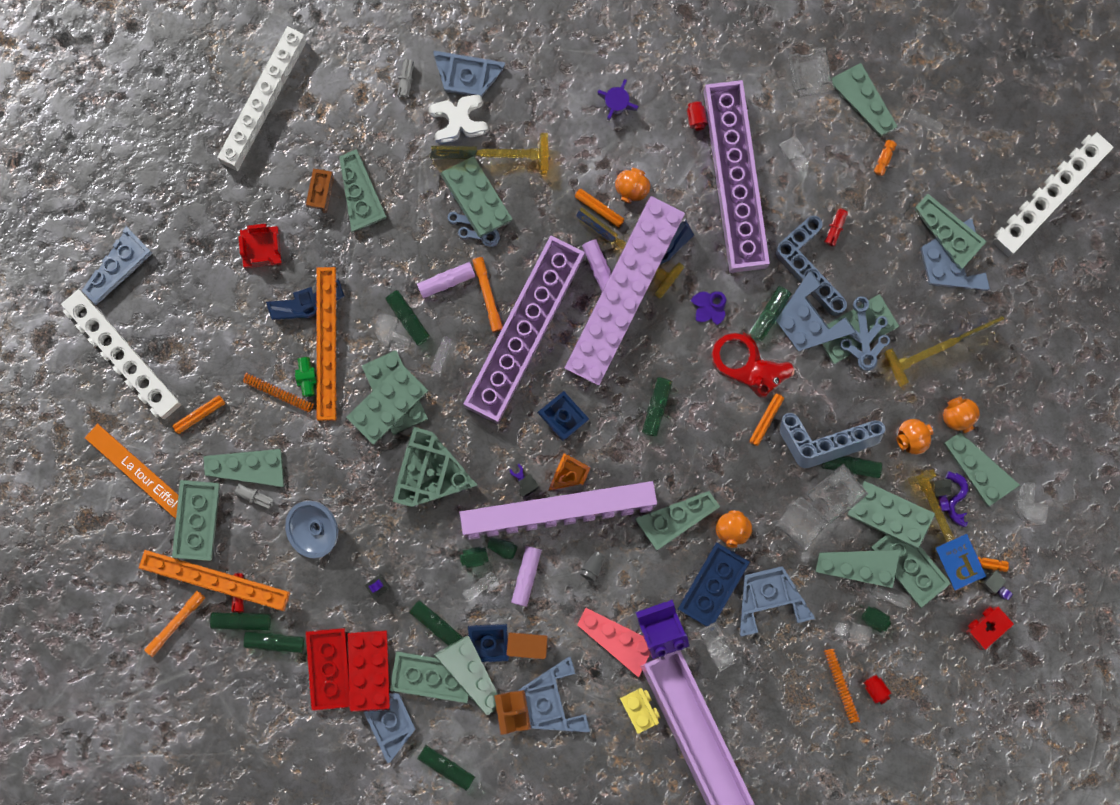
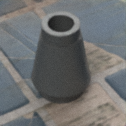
[580,551,605,582]

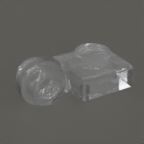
[779,135,810,173]
[834,622,873,647]

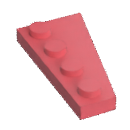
[577,608,650,678]

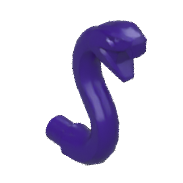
[946,471,968,527]

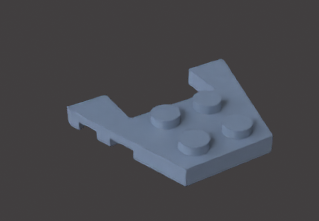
[920,218,990,291]
[776,272,856,351]
[740,566,815,637]
[519,657,590,732]

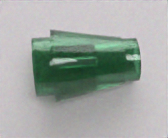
[487,537,518,560]

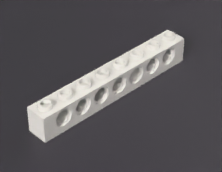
[217,26,307,171]
[992,132,1113,257]
[61,289,182,420]

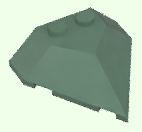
[392,427,478,507]

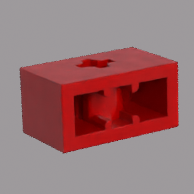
[966,606,1014,650]

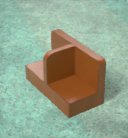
[306,168,334,213]
[507,632,548,659]
[494,690,531,735]

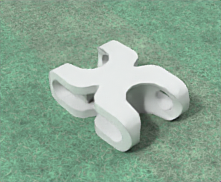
[428,95,489,144]

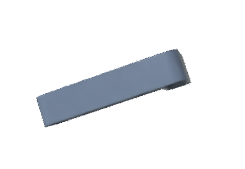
[775,216,847,316]
[779,413,885,468]

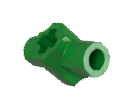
[295,357,317,397]

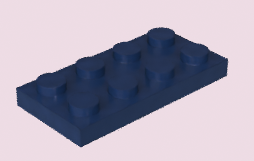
[677,542,750,629]

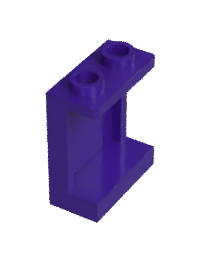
[635,600,689,659]

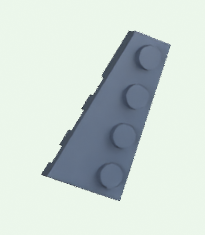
[82,226,153,305]

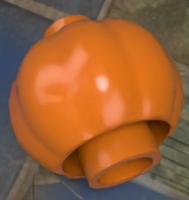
[615,167,650,204]
[943,396,980,433]
[896,419,933,455]
[716,510,752,548]

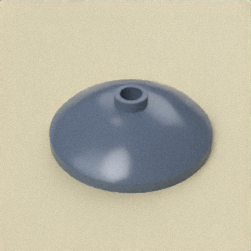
[285,500,338,558]

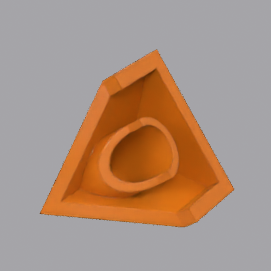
[548,453,590,491]

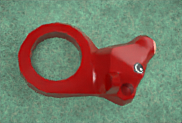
[711,332,795,397]

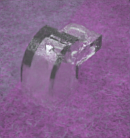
[375,312,412,349]
[1013,482,1049,525]
[699,622,737,671]

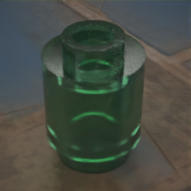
[460,546,489,569]
[861,606,891,633]

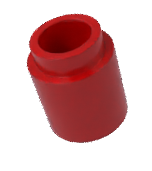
[686,101,708,131]
[863,674,891,705]

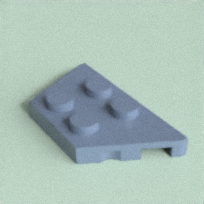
[434,51,505,97]
[363,693,416,763]

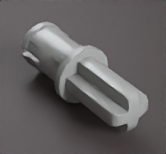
[397,59,414,98]
[234,483,273,509]

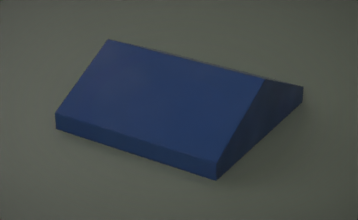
[537,391,589,441]
[468,624,509,662]

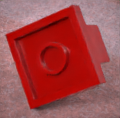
[238,224,282,269]

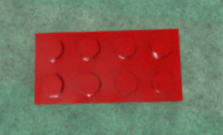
[306,628,350,711]
[348,631,390,712]

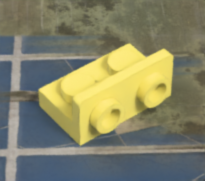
[620,688,661,734]

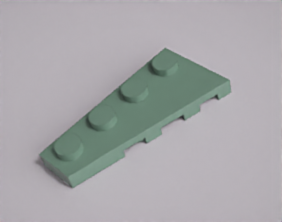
[203,449,284,488]

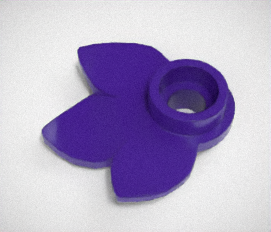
[691,291,726,325]

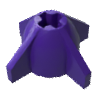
[597,79,639,121]

